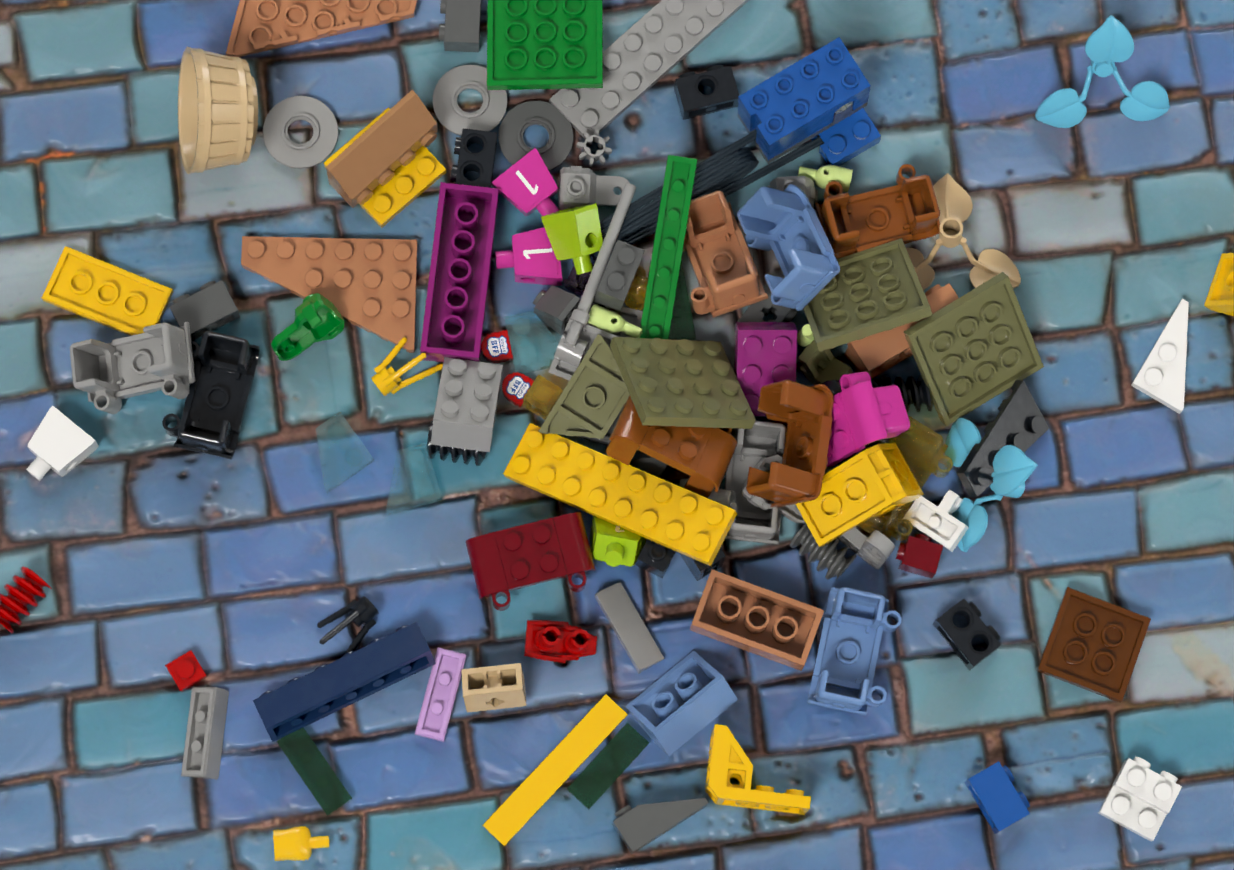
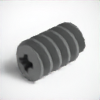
[790,524,857,580]

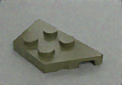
[539,334,630,439]

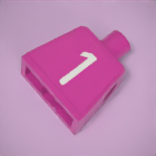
[492,148,560,217]
[495,227,562,286]

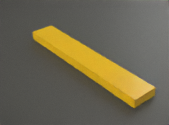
[482,694,628,847]

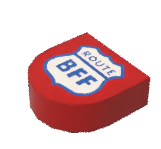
[481,330,513,363]
[502,372,537,408]

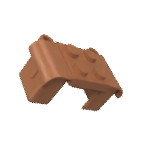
[682,191,768,318]

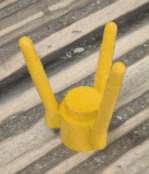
[371,337,443,396]

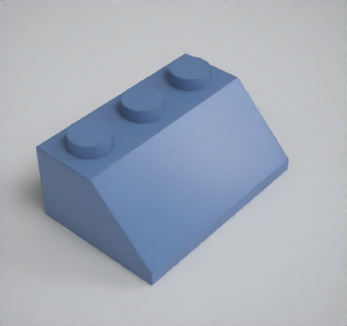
[625,650,738,756]

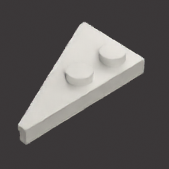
[1131,299,1189,414]

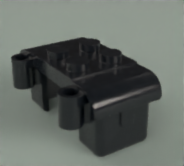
[162,331,260,460]

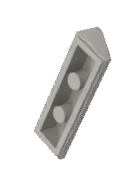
[595,582,664,674]
[181,687,229,780]

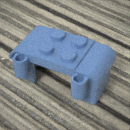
[737,184,840,311]
[807,587,902,716]

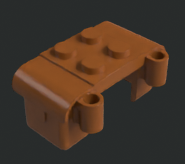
[815,164,940,259]
[746,380,833,508]
[606,395,737,498]

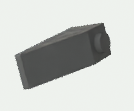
[612,798,709,855]

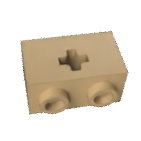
[461,663,527,713]

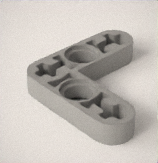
[838,527,895,569]

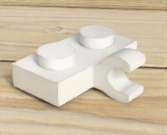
[903,490,969,552]

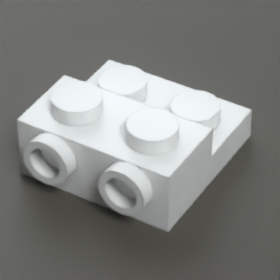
[1098,756,1182,842]

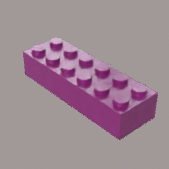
[420,182,499,362]

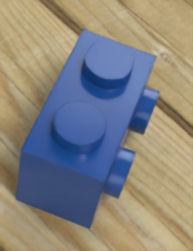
[964,761,1030,834]

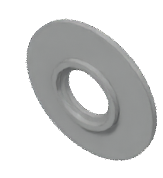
[433,65,507,136]
[263,96,338,169]

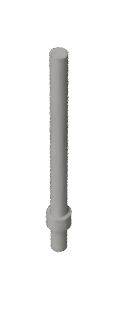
[564,183,637,348]

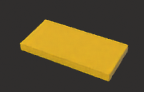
[41,246,174,336]

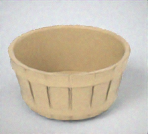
[178,47,258,174]

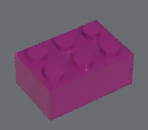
[734,322,797,416]

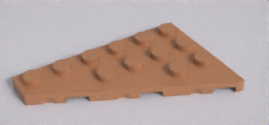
[226,0,418,57]
[241,236,417,353]

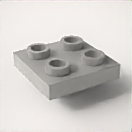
[548,318,618,381]

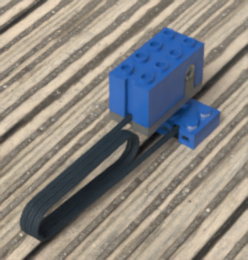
[590,37,881,261]

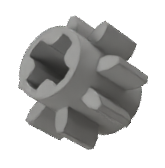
[576,130,612,167]

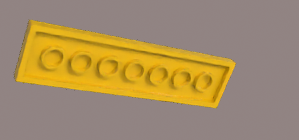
[503,423,737,566]

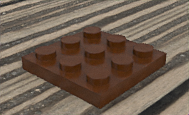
[1037,587,1151,703]

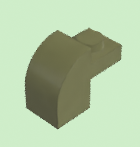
[798,340,854,385]

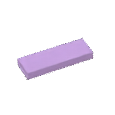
[415,647,467,742]

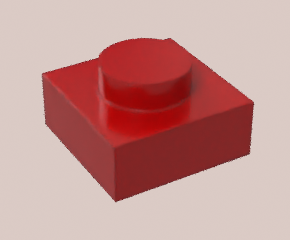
[165,650,207,692]

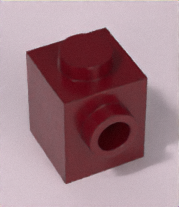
[895,534,943,579]

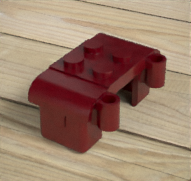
[465,512,596,611]

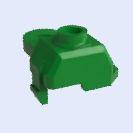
[271,293,345,361]

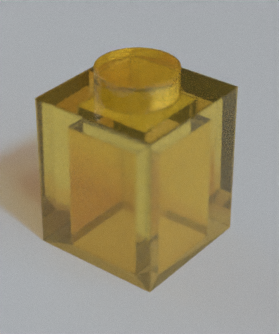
[523,375,563,420]

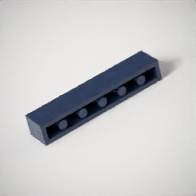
[253,622,436,742]

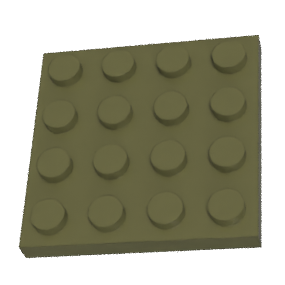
[803,238,933,352]
[903,272,1044,426]
[610,337,756,429]

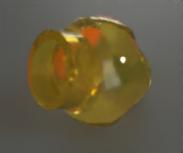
[624,265,648,310]

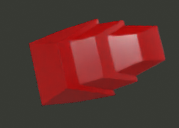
[524,620,597,663]

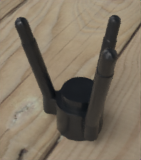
[317,596,379,654]

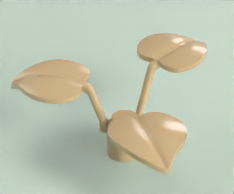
[906,174,1021,290]

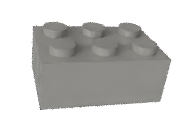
[431,357,503,452]

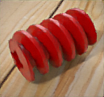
[0,566,52,634]

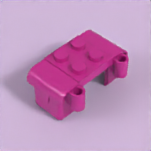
[827,372,910,467]

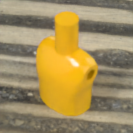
[273,826,329,861]

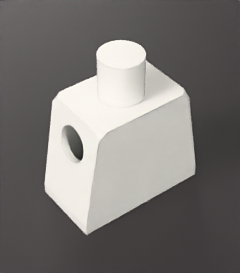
[26,405,99,481]

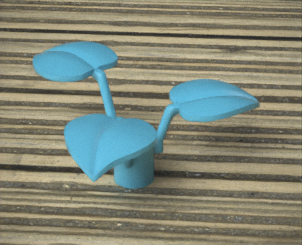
[1035,15,1170,128]
[945,418,1038,553]

